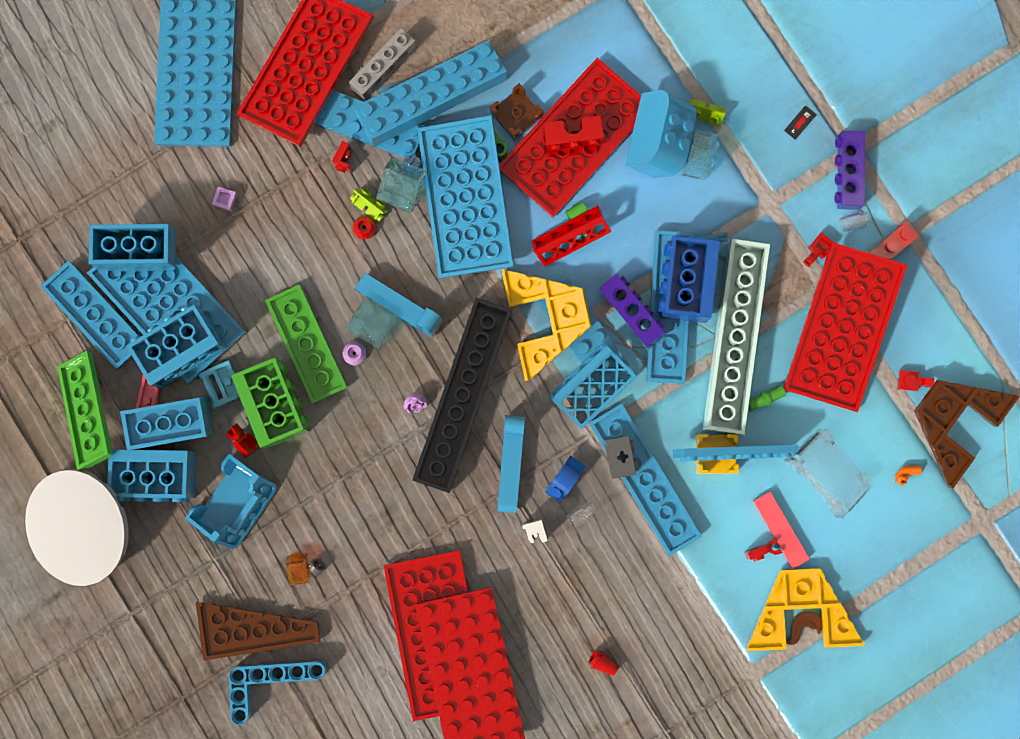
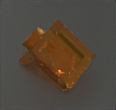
[286,553,310,585]

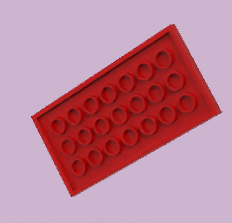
[236,0,374,147]
[499,57,641,218]
[783,242,907,413]
[383,550,468,721]
[415,587,525,739]

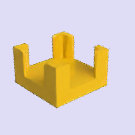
[696,434,739,474]

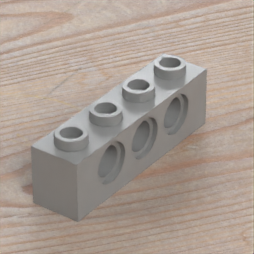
[349,28,416,101]

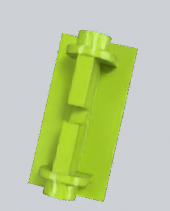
[688,99,726,126]
[350,188,390,222]

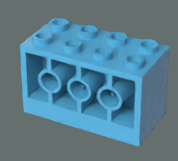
[127,304,226,389]
[120,396,214,450]
[107,450,197,502]

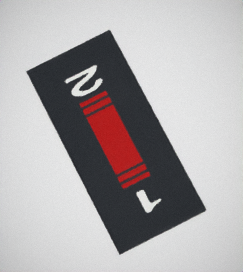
[784,106,816,140]

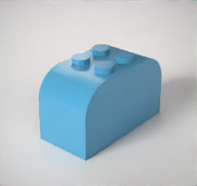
[625,90,697,178]
[89,224,176,271]

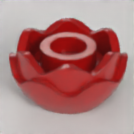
[353,216,377,239]

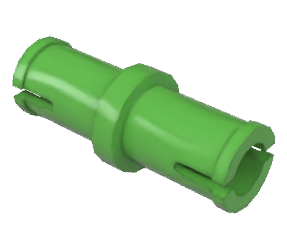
[748,385,786,412]

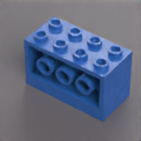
[657,236,720,323]

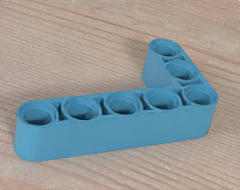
[354,273,443,338]
[497,415,525,513]
[229,659,328,725]

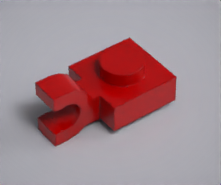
[803,232,833,267]
[897,370,935,392]
[226,424,260,458]
[744,538,782,562]

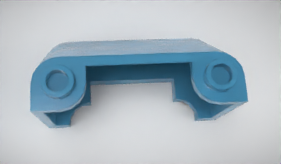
[185,454,277,549]

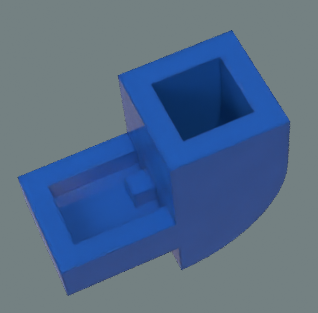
[545,455,586,503]

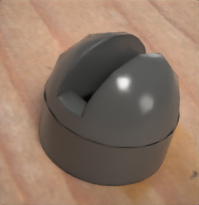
[308,559,325,576]

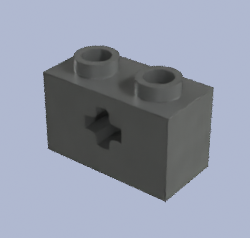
[604,436,639,479]

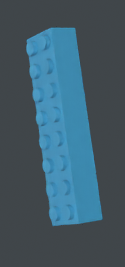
[354,40,507,147]

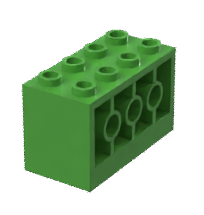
[231,357,311,449]

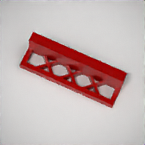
[532,205,612,267]

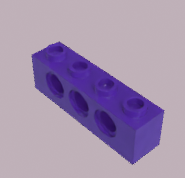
[834,130,865,210]
[599,274,667,349]

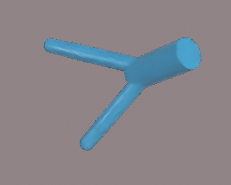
[693,232,728,261]

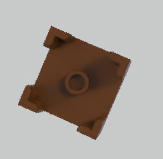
[490,83,544,141]

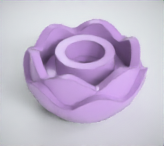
[343,342,366,366]
[403,393,427,413]

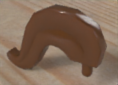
[786,612,823,645]

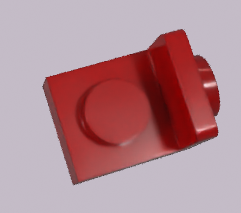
[332,141,352,173]

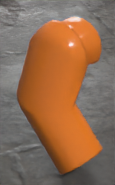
[895,465,922,485]

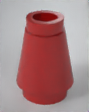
[588,650,619,676]

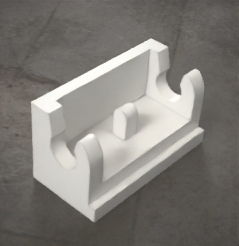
[522,519,547,543]

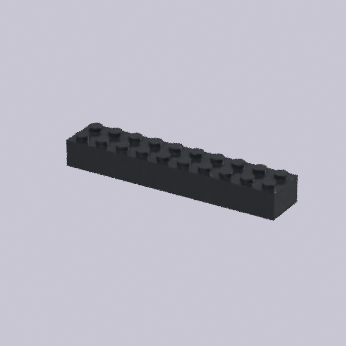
[412,297,512,493]

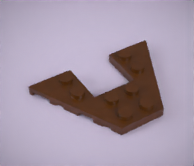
[914,380,1020,489]

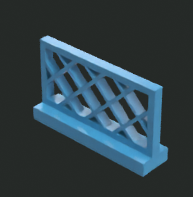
[549,342,637,429]

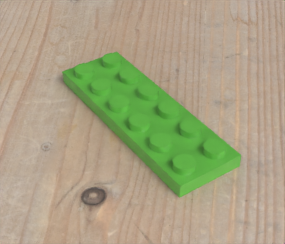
[265,284,348,404]
[57,351,113,470]

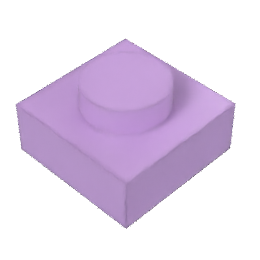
[212,187,237,211]

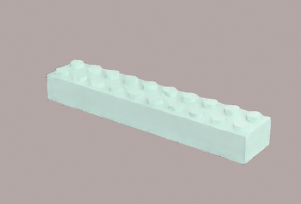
[703,239,770,436]

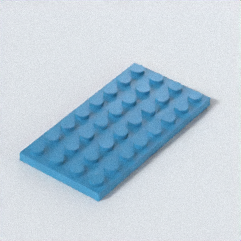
[154,0,237,147]
[417,115,514,279]
[87,222,247,384]

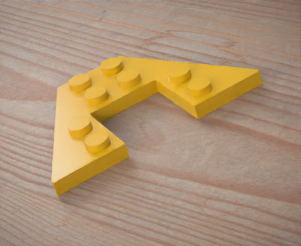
[501,269,592,381]
[746,568,865,651]

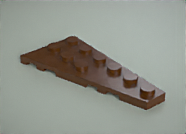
[196,601,321,661]

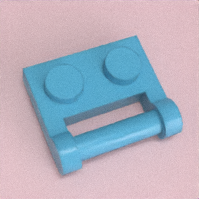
[198,360,240,410]

